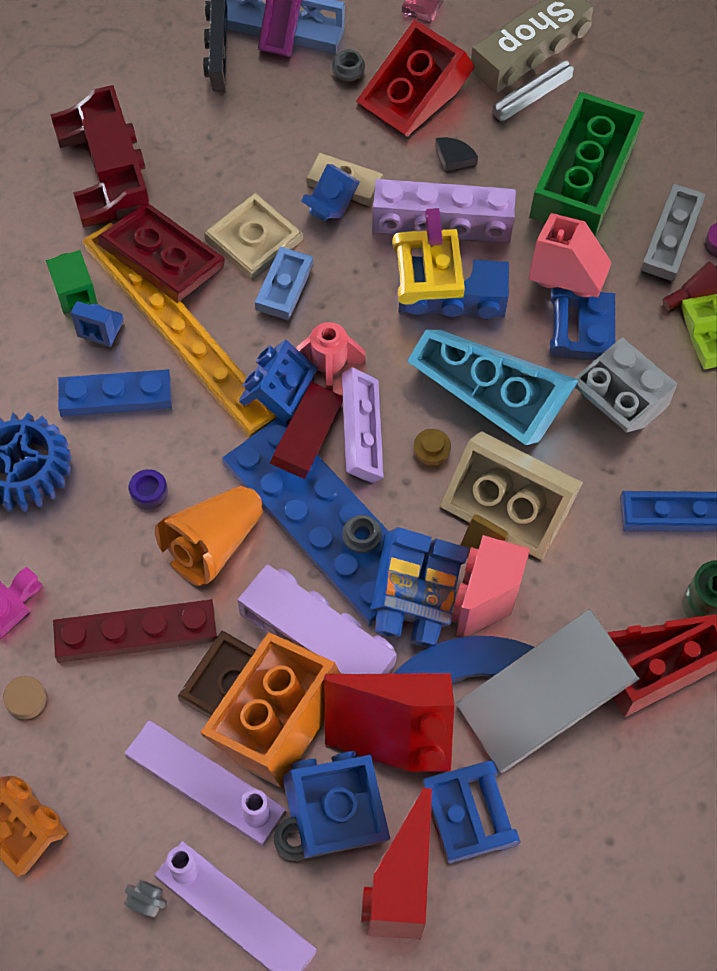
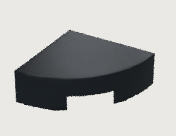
[435,137,478,172]

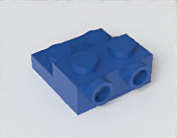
[283,751,390,859]

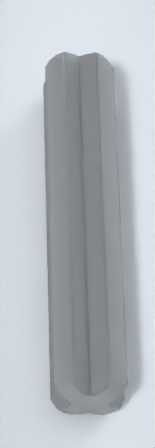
[492,60,574,121]

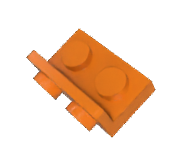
[0,776,68,877]

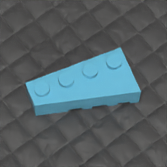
[407,330,579,445]

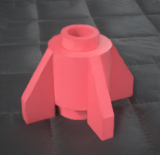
[296,322,365,391]

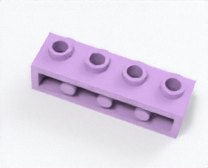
[372,179,516,243]

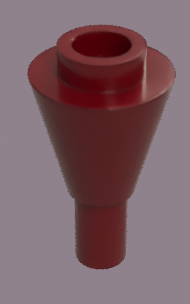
[662,262,717,311]

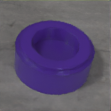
[128,469,168,509]

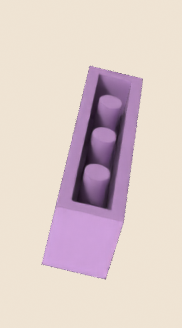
[237,564,397,674]

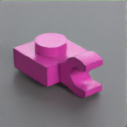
[0,567,43,639]

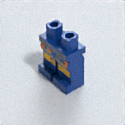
[370,527,469,647]

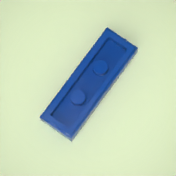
[620,491,717,532]

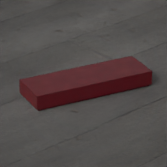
[270,382,343,479]

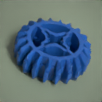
[0,412,72,513]

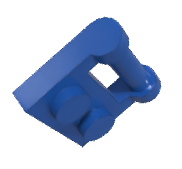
[550,287,615,360]
[423,761,521,864]

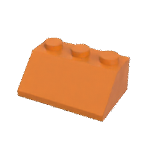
[200,632,341,788]

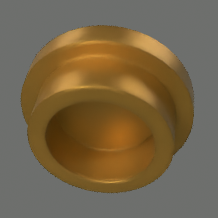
[413,429,451,466]

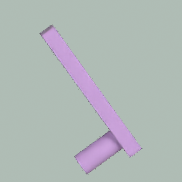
[124,720,287,848]
[155,841,317,971]

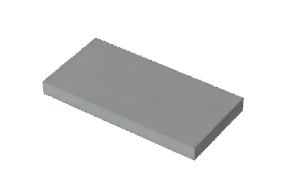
[456,609,640,773]

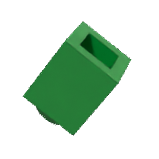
[46,250,98,314]

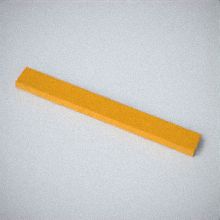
[82,222,278,439]

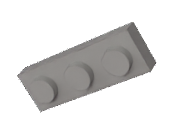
[641,183,706,281]

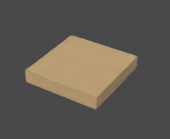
[204,193,303,280]

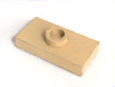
[307,153,383,206]

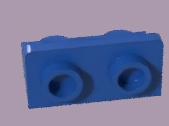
[239,340,318,422]

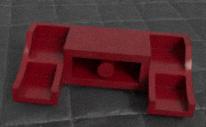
[50,85,149,227]

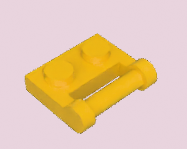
[392,229,465,305]

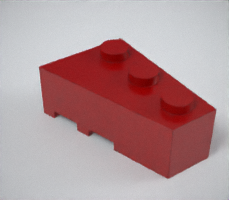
[607,614,717,718]

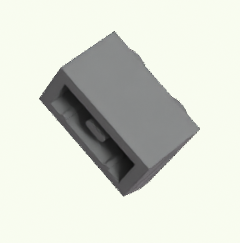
[575,337,678,432]

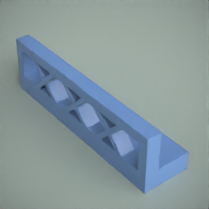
[227,0,345,54]

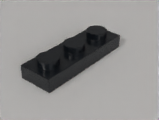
[203,0,228,91]

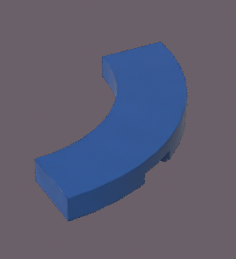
[394,636,534,684]

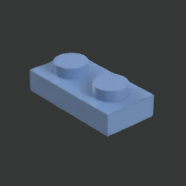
[255,246,314,320]

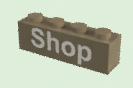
[471,0,594,93]

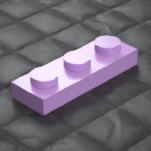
[342,367,384,483]

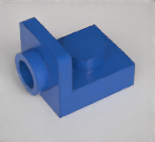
[301,164,360,221]
[71,301,124,347]

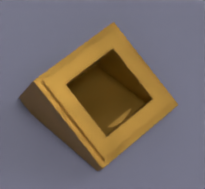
[460,514,509,558]

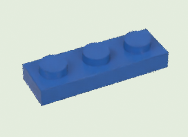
[58,369,172,417]

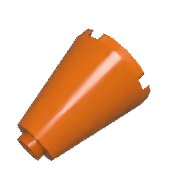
[155,486,263,586]

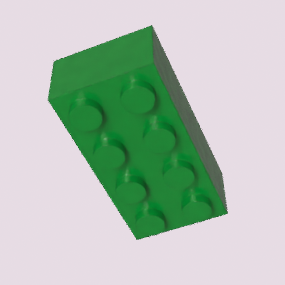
[529,92,644,237]

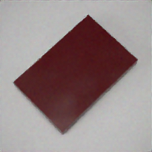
[97,203,225,303]

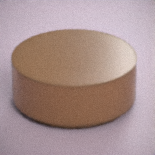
[3,676,47,720]

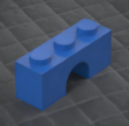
[398,256,509,319]

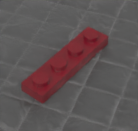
[53,599,217,663]

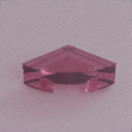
[401,0,443,24]

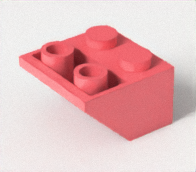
[528,213,612,298]
[451,535,530,638]

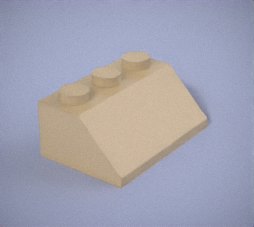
[439,431,583,560]

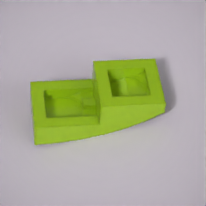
[681,294,717,370]

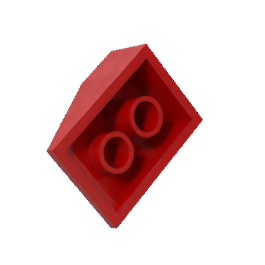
[356,19,475,137]
[324,673,455,772]
[361,788,432,940]

